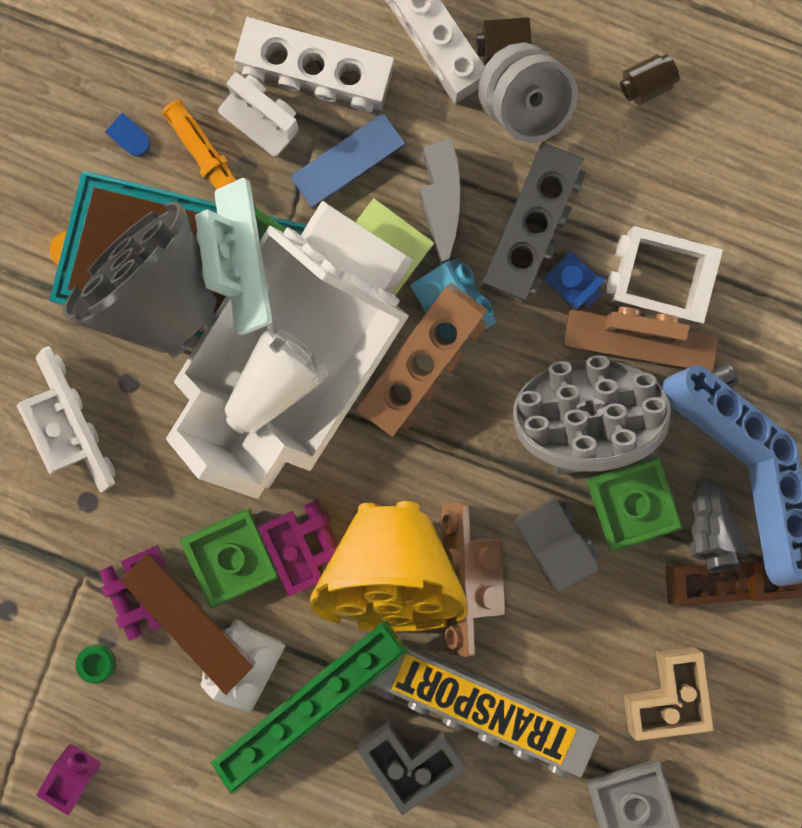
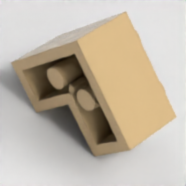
[623,647,714,741]

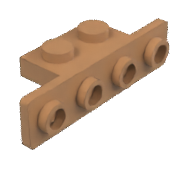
[563,307,719,372]
[440,502,505,657]

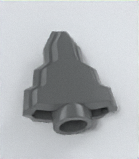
[690,478,749,572]

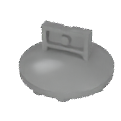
[513,355,671,475]

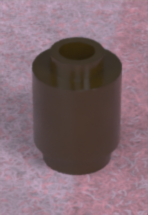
[620,54,680,105]

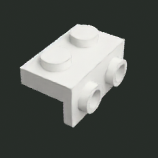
[218,72,299,158]
[201,619,285,714]

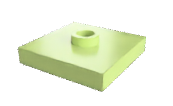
[356,198,434,296]

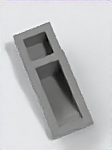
[419,138,460,265]

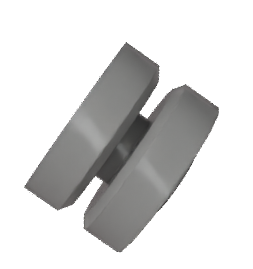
[478,42,578,143]

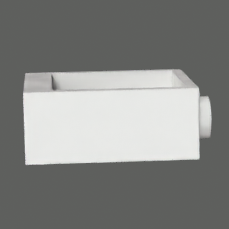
[606,226,723,327]

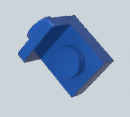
[543,251,606,310]

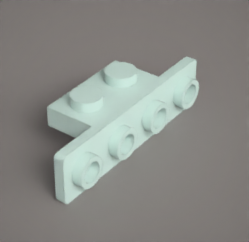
[195,178,272,335]

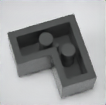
[513,498,600,593]
[357,720,466,815]

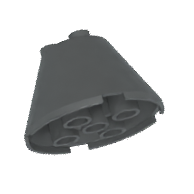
[63,202,218,358]

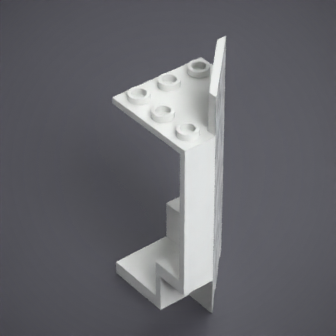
[166,201,414,499]

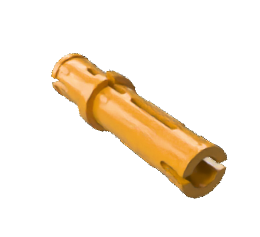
[162,99,237,190]

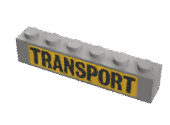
[371,643,600,778]

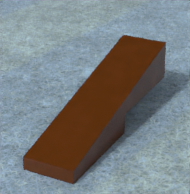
[120,552,256,695]
[665,560,802,606]

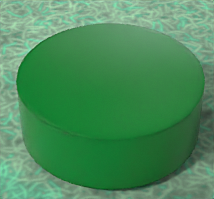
[76,644,116,684]

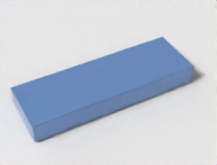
[290,113,405,209]

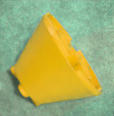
[310,501,468,632]

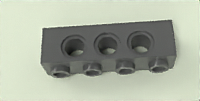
[481,141,586,304]

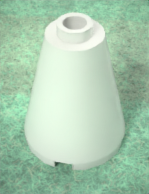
[224,325,329,434]

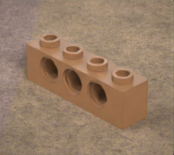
[356,282,488,437]

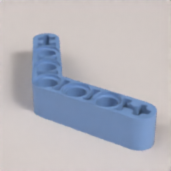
[662,365,802,587]

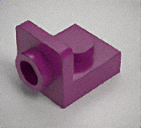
[36,744,101,816]

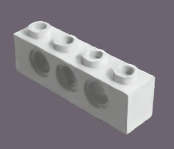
[385,0,485,104]
[234,17,394,113]

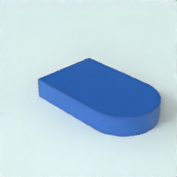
[105,112,150,156]

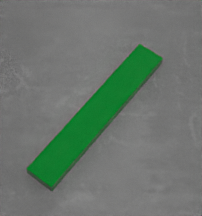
[210,621,410,794]

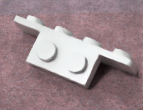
[17,346,115,493]

